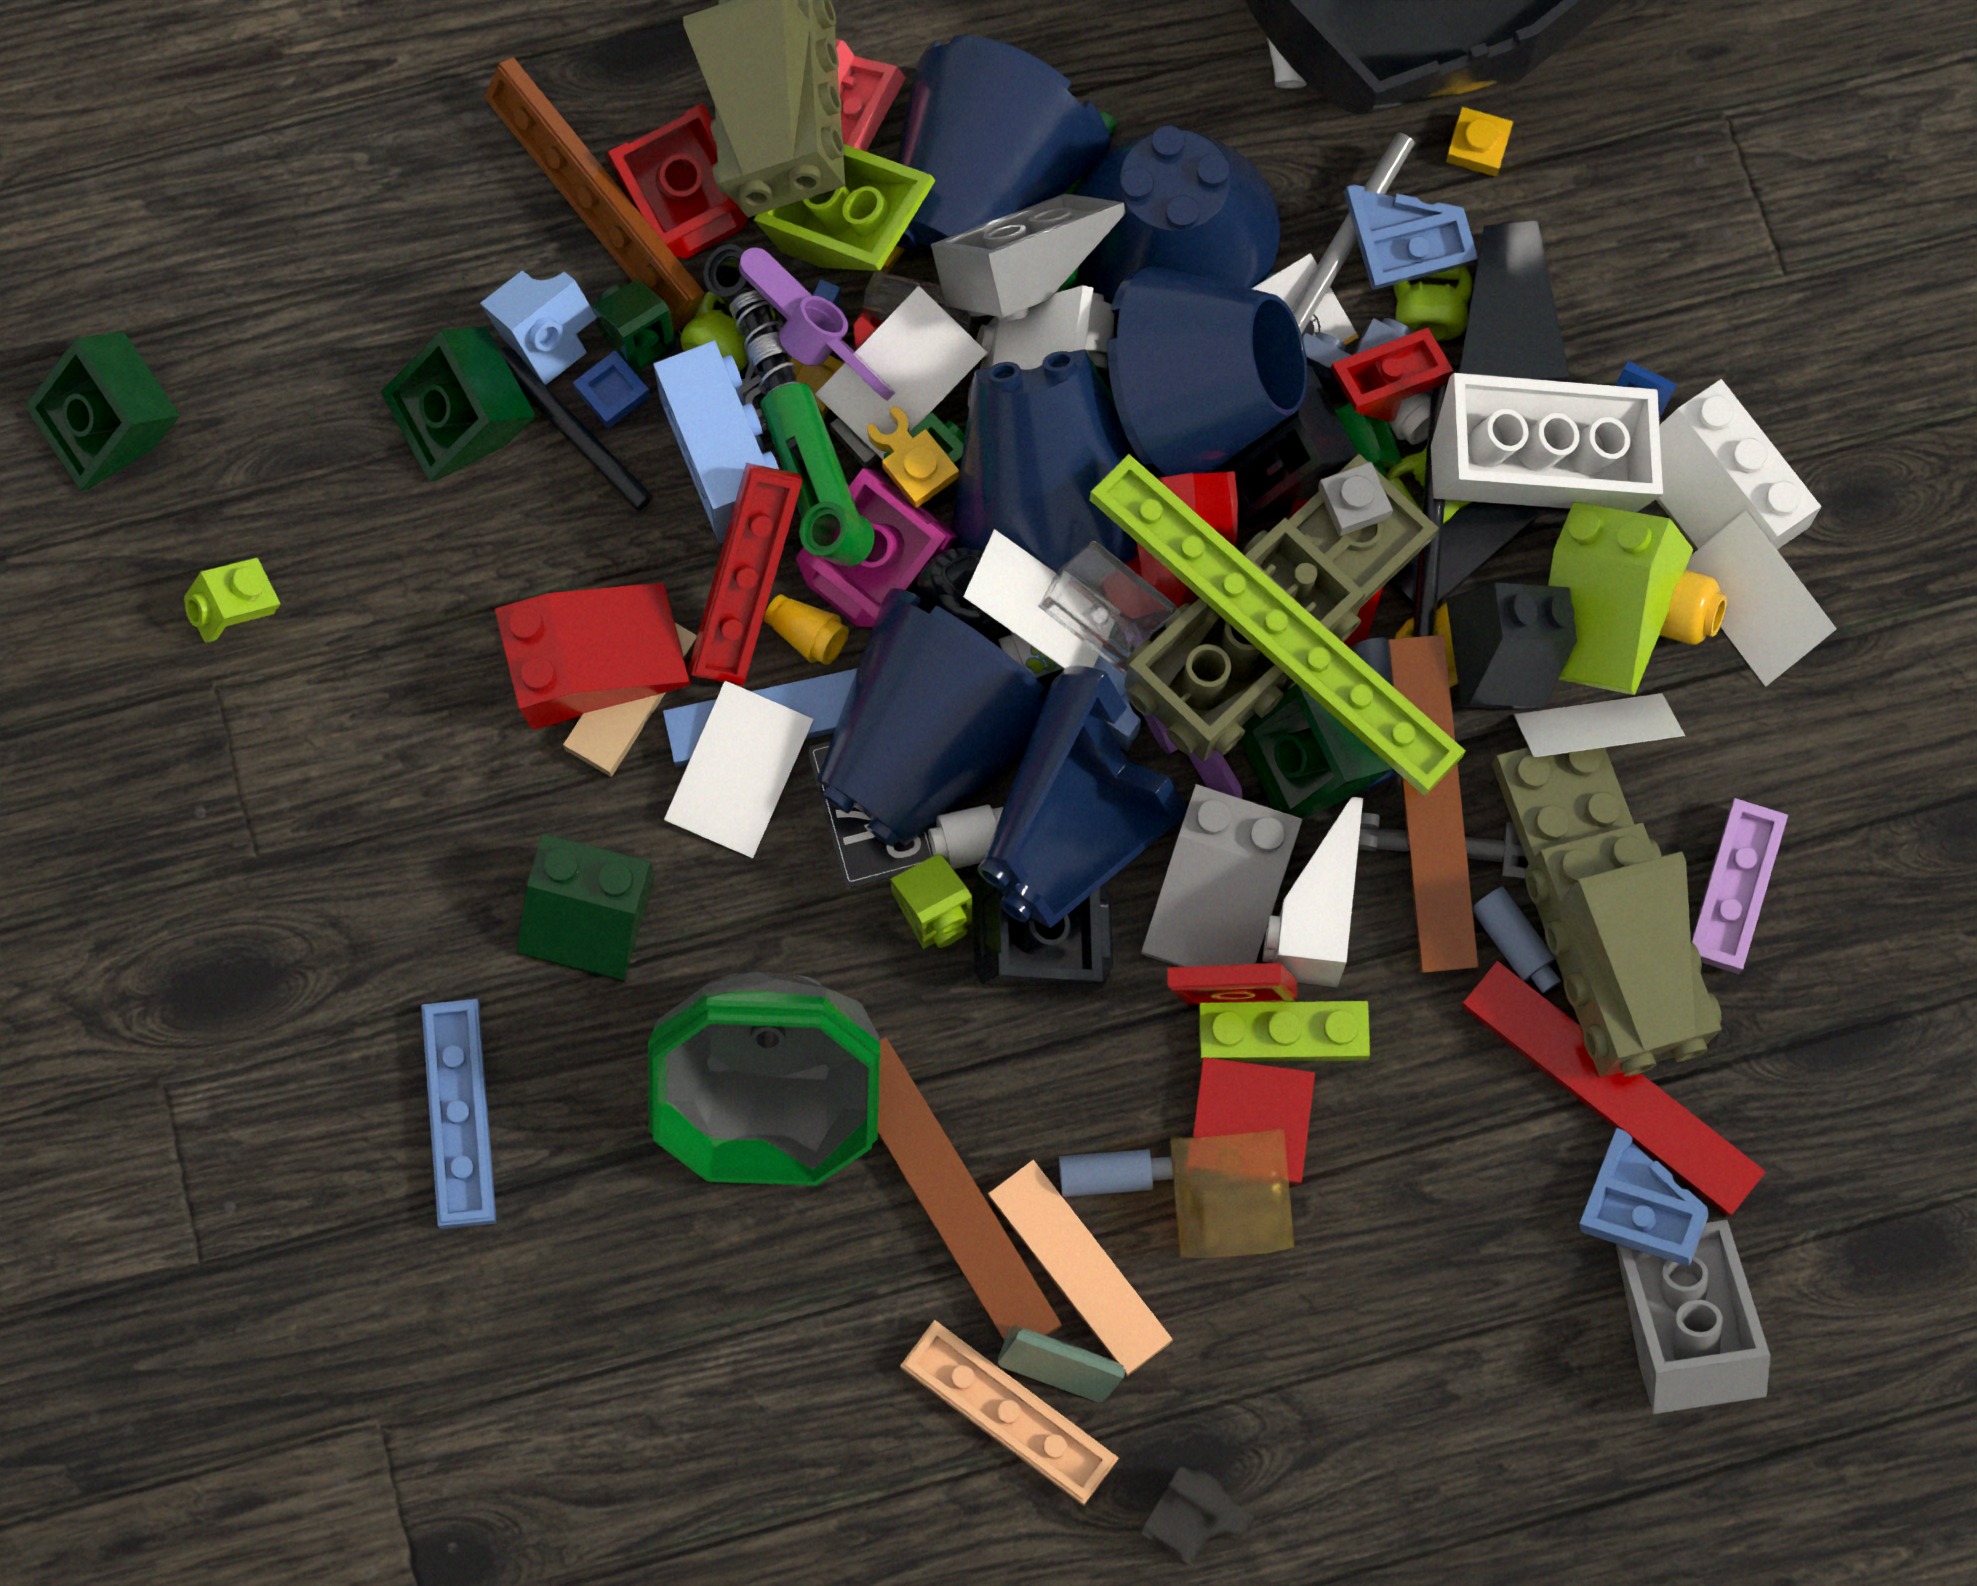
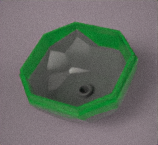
[648,971,881,1186]

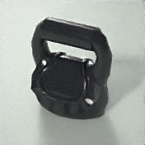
[917,547,994,627]

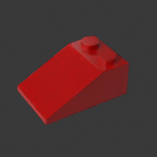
[495,583,691,731]

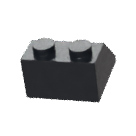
[1446,583,1577,709]

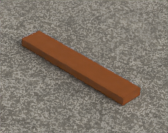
[484,57,705,332]
[1387,635,1478,973]
[878,1037,1062,1342]

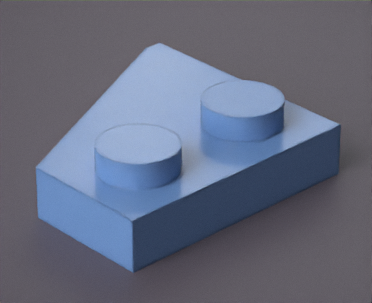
[1344,185,1478,290]
[1579,1128,1708,1267]

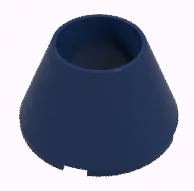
[1107,266,1307,478]

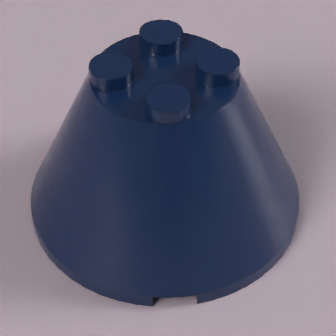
[1073,126,1280,318]

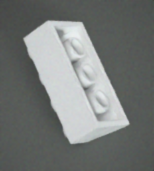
[1431,373,1663,512]

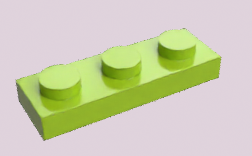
[1199,1001,1370,1062]

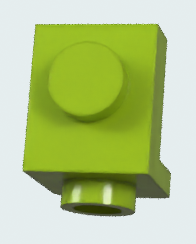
[184,558,280,643]

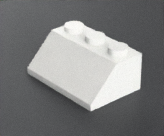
[1656,379,1821,551]

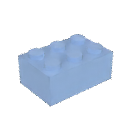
[653,340,779,544]

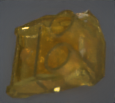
[1170,1128,1295,1258]

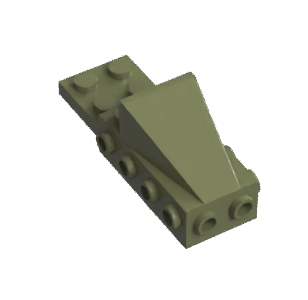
[683,0,845,217]
[1124,454,1439,762]
[1491,747,1722,1078]

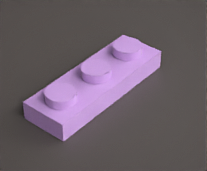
[1691,798,1788,974]

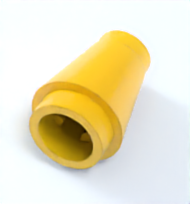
[764,594,849,665]

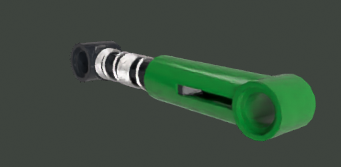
[703,244,875,567]

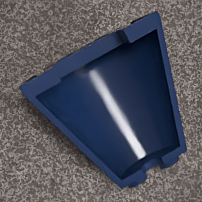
[896,35,1111,249]
[951,349,1159,584]
[817,588,1045,847]
[977,666,1188,928]

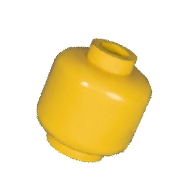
[1659,569,1727,645]

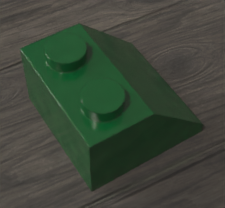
[381,326,536,482]
[25,331,180,491]
[1239,684,1393,821]
[516,833,655,982]

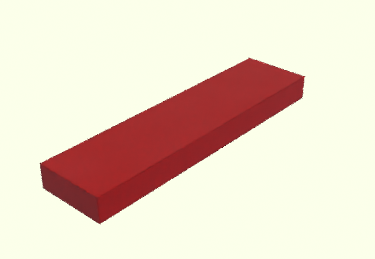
[688,462,803,686]

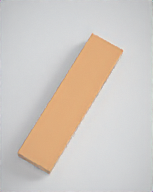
[988,1160,1173,1376]
[900,1320,1118,1506]

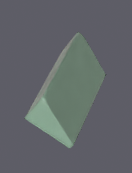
[998,1324,1126,1402]

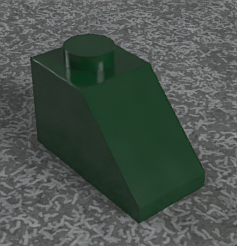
[592,278,676,374]

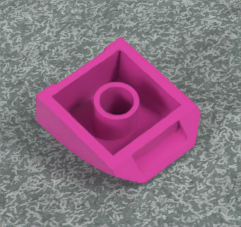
[796,468,957,627]

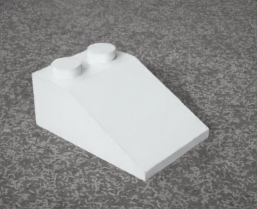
[968,285,1093,407]
[1262,797,1363,988]

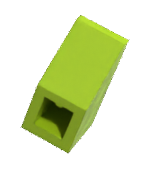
[890,853,972,949]

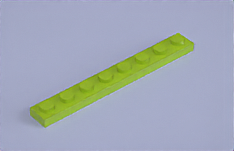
[1089,454,1465,797]

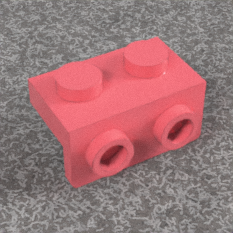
[836,39,906,151]

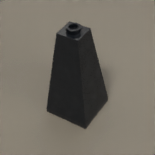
[1459,221,1570,382]

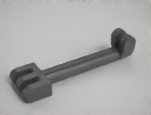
[1358,813,1528,883]

